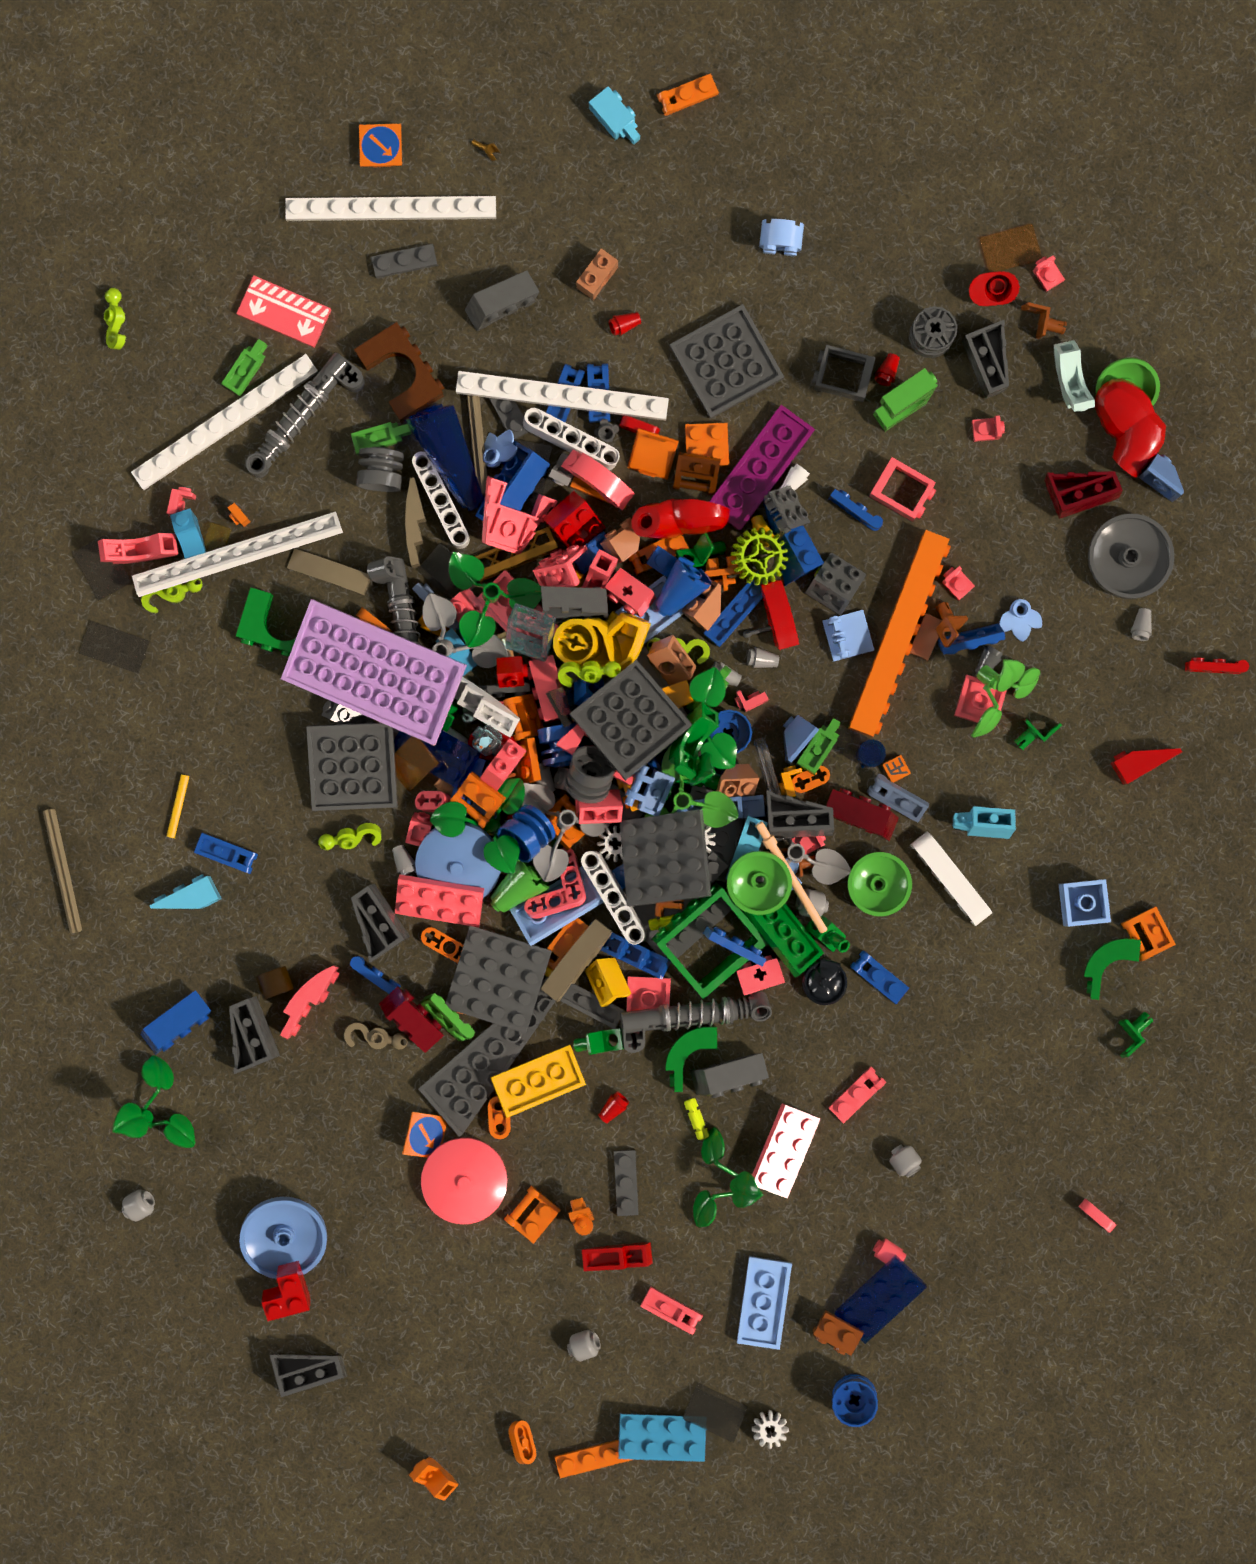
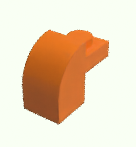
[409,1457,459,1501]

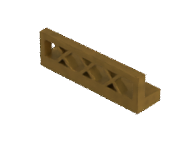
[475,527,558,582]

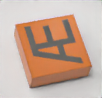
[882,755,911,783]

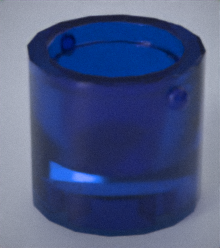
[856,739,886,768]

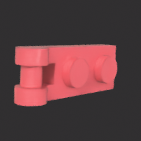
[828,1066,886,1124]
[640,1286,703,1335]

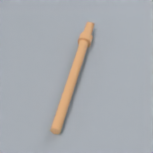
[755,822,827,933]

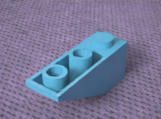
[726,816,768,879]
[150,874,222,909]

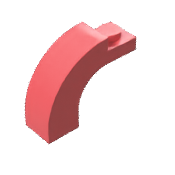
[561,449,635,510]
[98,533,178,564]
[581,549,618,589]

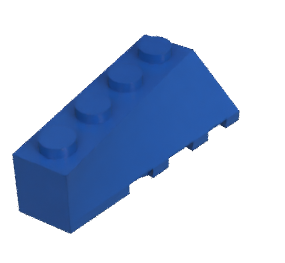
[475,441,550,521]
[763,499,824,586]

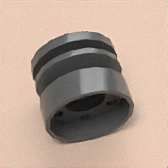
[909,306,957,358]
[356,447,404,492]
[565,746,616,804]

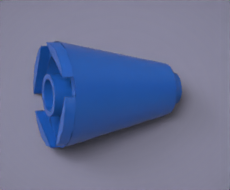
[655,557,712,616]

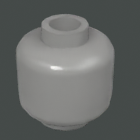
[795,889,829,918]
[889,1145,922,1178]
[122,1189,155,1222]
[567,1330,601,1362]

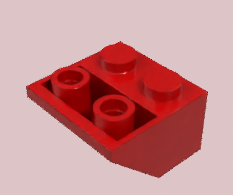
[542,491,605,548]

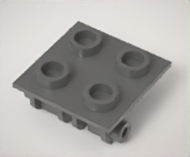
[764,485,810,534]

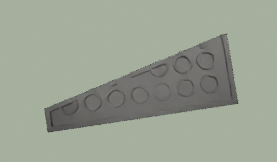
[418,976,555,1137]

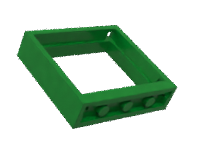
[651,883,768,999]

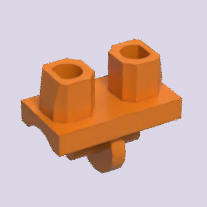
[704,556,742,591]
[568,1198,594,1236]

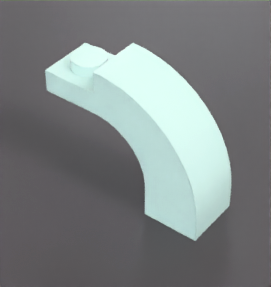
[1054,340,1095,411]

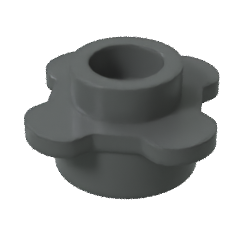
[594,419,619,442]

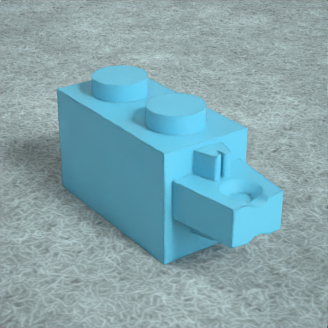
[589,86,640,145]
[953,806,1016,839]

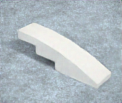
[454,677,520,737]

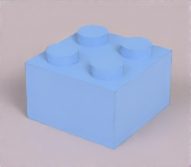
[1059,879,1111,927]

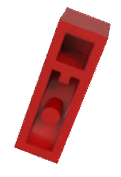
[1110,748,1182,785]

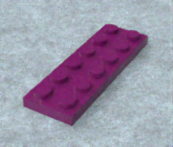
[709,405,815,532]

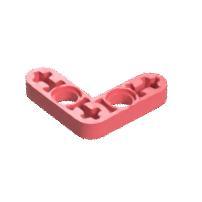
[524,848,586,919]

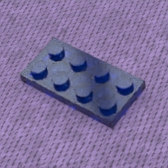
[394,730,481,789]
[835,1255,927,1344]

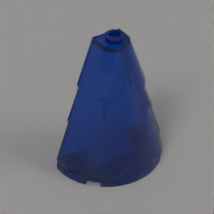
[406,403,484,511]

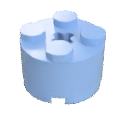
[759,219,804,256]

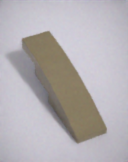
[405,478,426,568]
[287,548,371,596]
[541,919,613,1002]

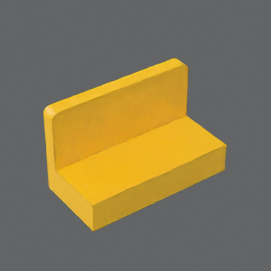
[585,958,631,1007]

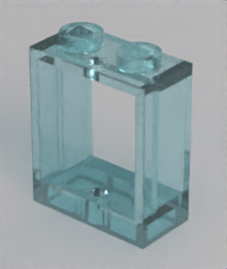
[505,603,556,662]

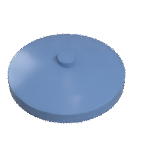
[415,822,501,898]
[240,1197,327,1279]

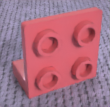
[533,544,588,587]

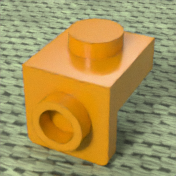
[778,765,802,797]

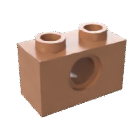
[576,248,618,300]
[647,635,697,686]

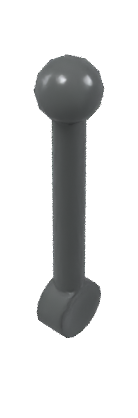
[743,626,772,638]

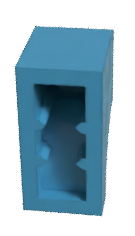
[170,508,206,559]
[435,628,477,676]

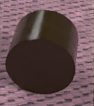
[255,966,294,1000]

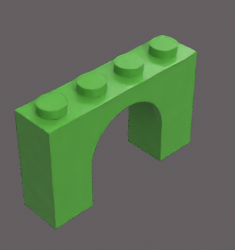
[873,368,937,432]

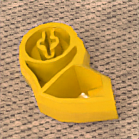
[553,612,651,672]

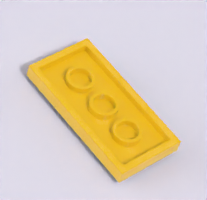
[490,1045,586,1118]

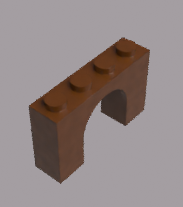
[354,322,445,423]

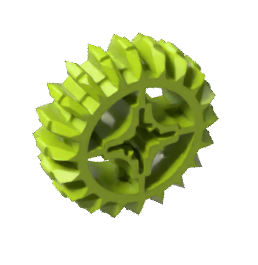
[731,528,788,586]

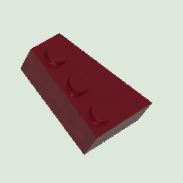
[1044,471,1123,519]
[826,788,899,841]
[379,986,444,1053]

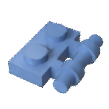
[624,765,675,816]

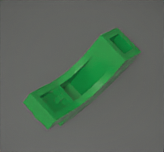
[669,703,719,780]
[1084,938,1141,1000]
[665,1026,717,1092]

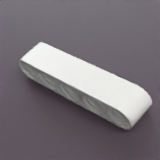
[523,408,620,470]
[412,451,470,549]
[910,831,992,926]
[581,851,647,945]

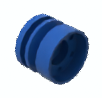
[705,710,752,754]
[537,723,584,768]
[497,804,556,863]
[832,1374,878,1427]

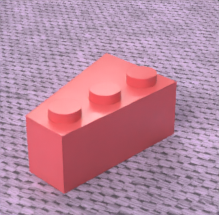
[528,655,570,724]

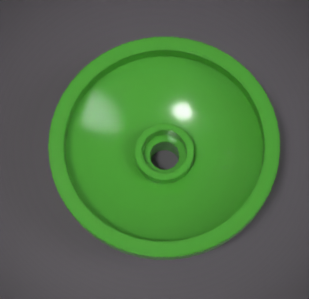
[1096,358,1160,406]
[727,851,792,915]
[847,852,912,916]

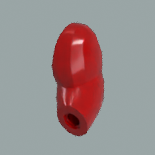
[1094,378,1166,478]
[631,499,730,539]

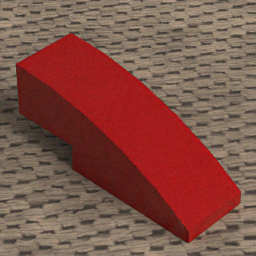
[760,579,799,650]
[582,1242,653,1271]

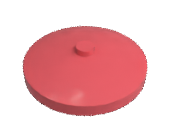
[421,1137,507,1224]

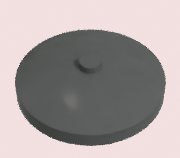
[1088,514,1174,599]

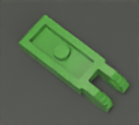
[421,993,475,1042]

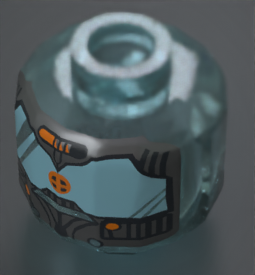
[471,725,504,756]

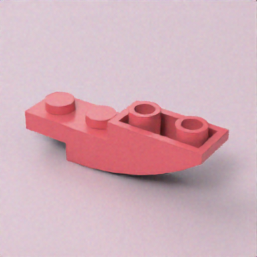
[280,965,340,1039]

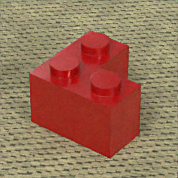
[261,1260,311,1321]

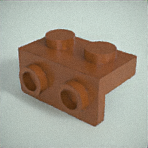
[813,1310,864,1356]

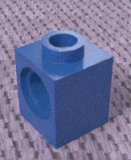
[574,678,604,706]

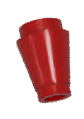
[608,312,641,336]
[875,353,900,386]
[598,1091,629,1124]

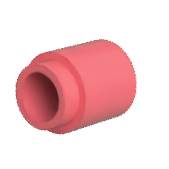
[873,1238,906,1269]

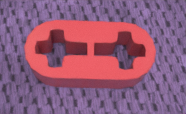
[415,791,451,812]
[1078,1199,1116,1233]

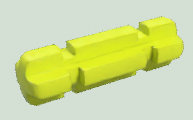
[648,915,674,931]
[684,1098,709,1140]

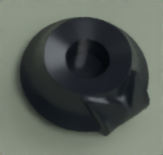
[802,958,847,1005]

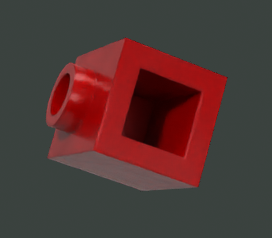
[496,656,528,688]

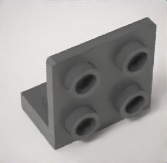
[805,553,866,615]

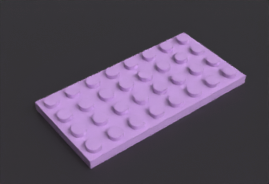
[281,599,467,745]

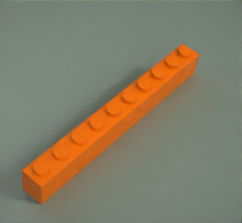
[848,530,951,738]

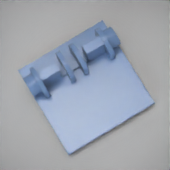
[822,610,874,662]

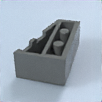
[465,271,539,332]
[962,320,1009,399]
[541,586,608,625]
[766,790,834,838]
[351,884,410,963]
[229,996,280,1074]
[690,1053,769,1098]
[270,1354,348,1397]

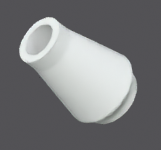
[780,463,809,490]

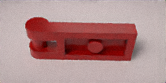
[1185,658,1249,674]

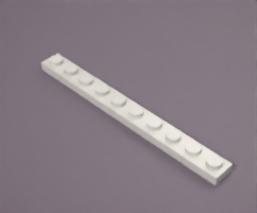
[286,196,496,221]
[131,354,319,490]
[456,371,669,421]
[132,512,343,597]

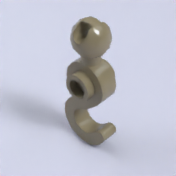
[344,1022,408,1050]

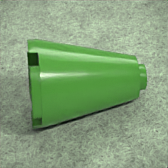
[490,860,550,912]

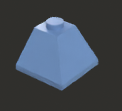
[1139,454,1184,502]
[783,715,819,765]

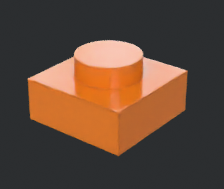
[228,503,251,527]

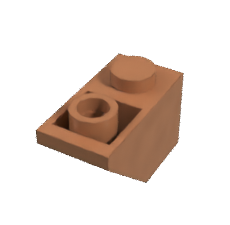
[600,518,640,564]
[682,580,721,631]
[716,764,759,797]

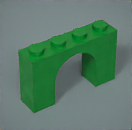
[236,587,296,657]

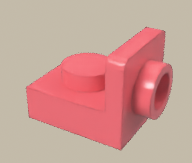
[1033,255,1065,292]
[972,415,1005,442]
[167,487,196,516]
[941,566,975,601]
[734,690,769,712]
[405,812,433,846]
[791,836,826,854]

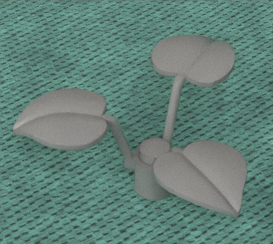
[423,593,508,668]
[521,783,610,882]
[756,838,851,885]

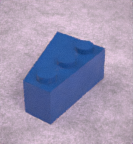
[140,990,211,1055]

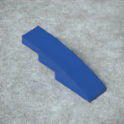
[590,922,671,979]

